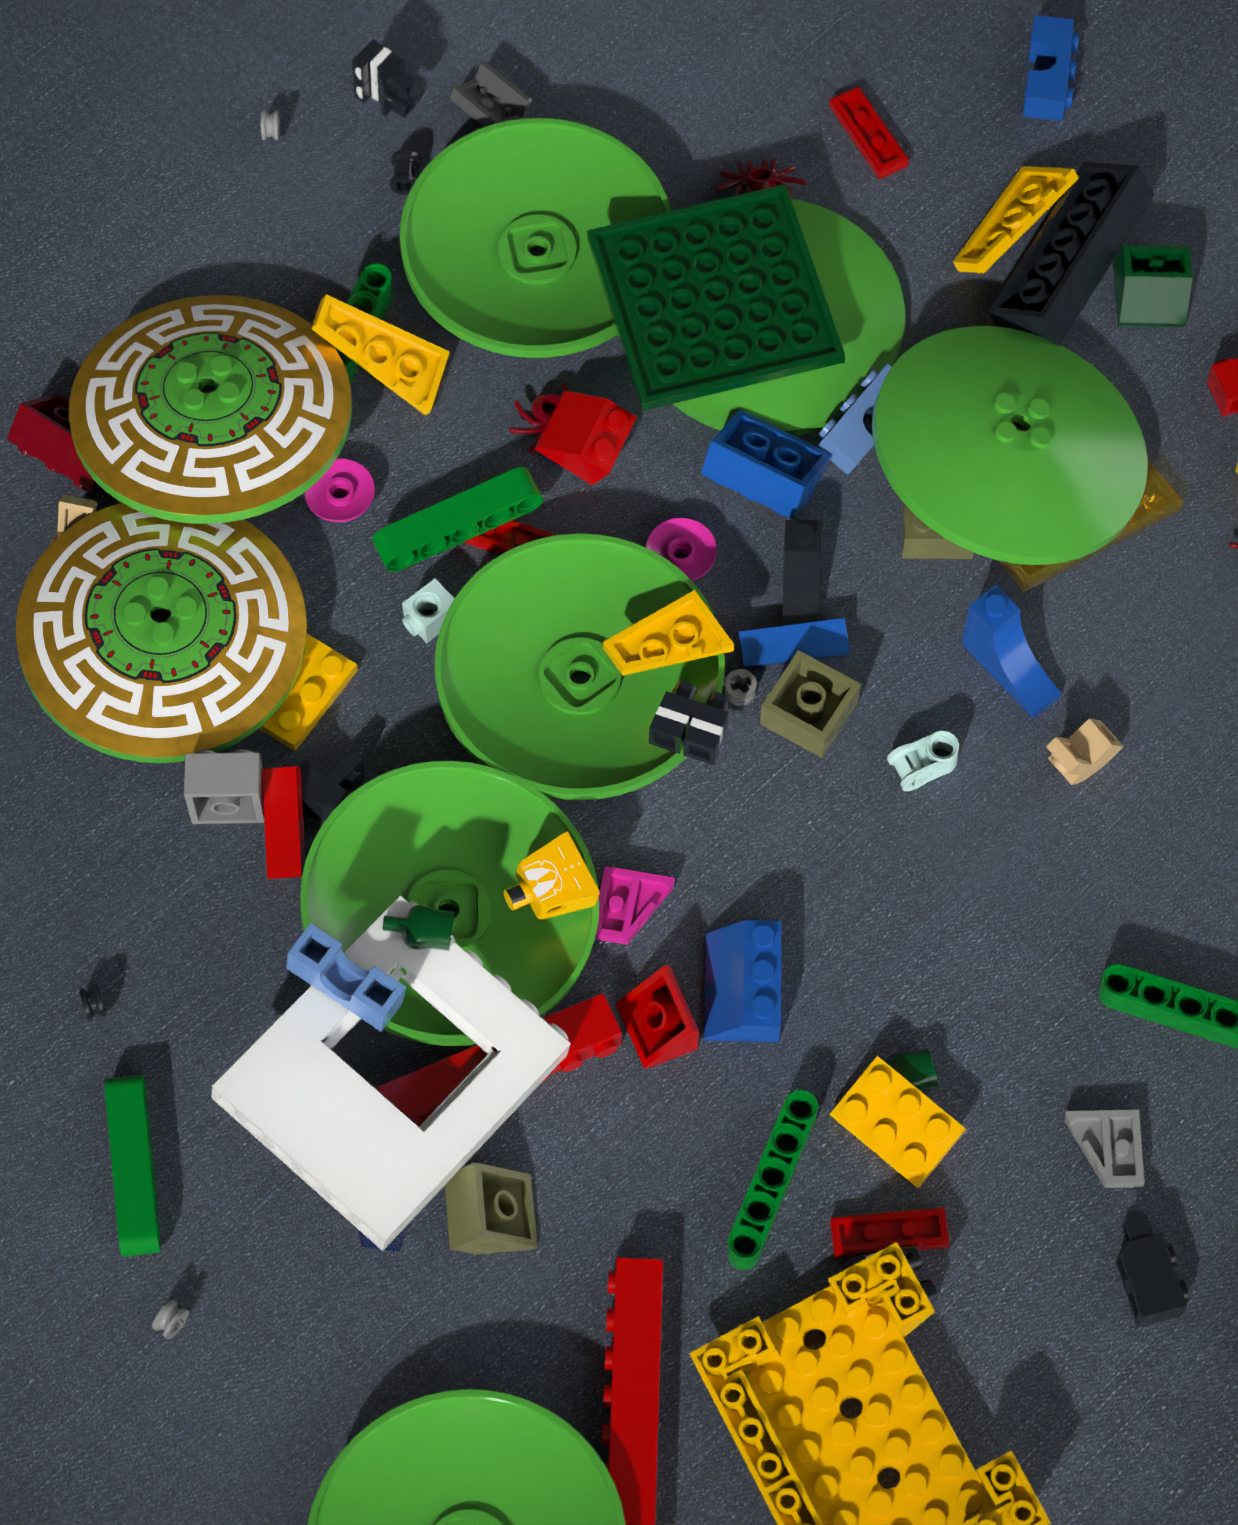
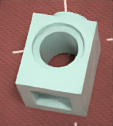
[402,579,454,643]

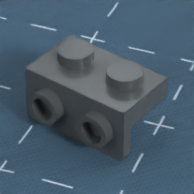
[450,62,532,127]

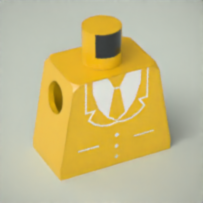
[503,832,600,919]

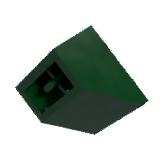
[1113,245,1193,327]

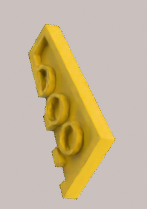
[953,166,1079,273]
[311,295,450,416]

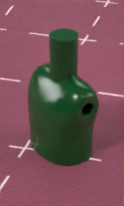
[382,905,455,951]
[885,1048,938,1091]

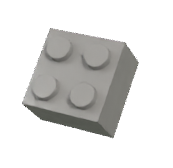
[184,749,264,824]

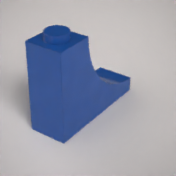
[962,585,1061,719]

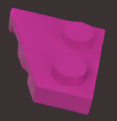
[595,866,675,945]

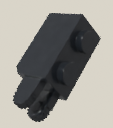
[1116,1210,1190,1328]

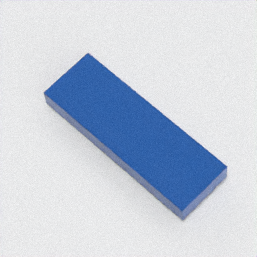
[738,618,850,668]

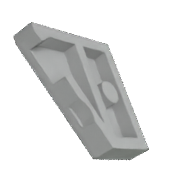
[1064,1110,1144,1188]

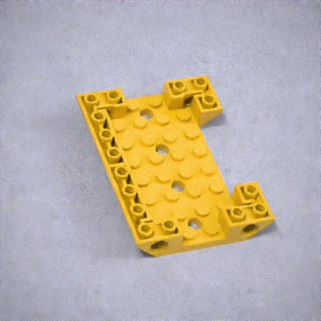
[689,1242,1051,1525]

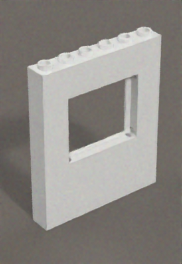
[211,896,571,1251]

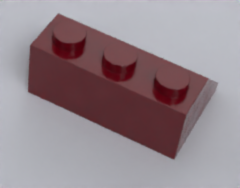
[7,393,101,491]

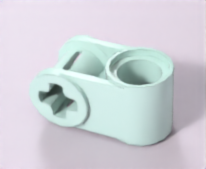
[887,731,959,791]

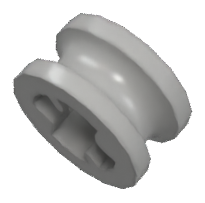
[261,110,280,140]
[724,669,757,706]
[152,1300,190,1340]

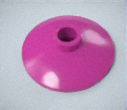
[304,459,375,522]
[646,518,717,581]

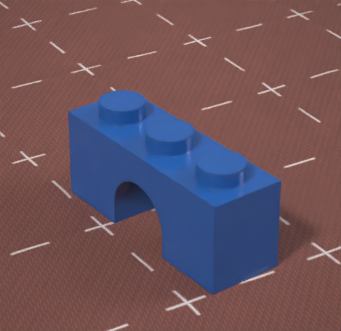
[1022,15,1079,121]

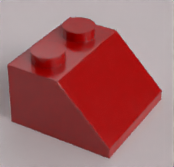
[534,391,637,486]

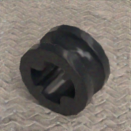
[79,984,106,1021]

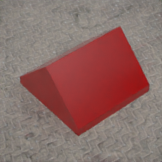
[616,965,699,1068]

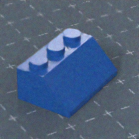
[701,410,832,520]
[704,920,781,1042]

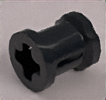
[390,150,421,195]

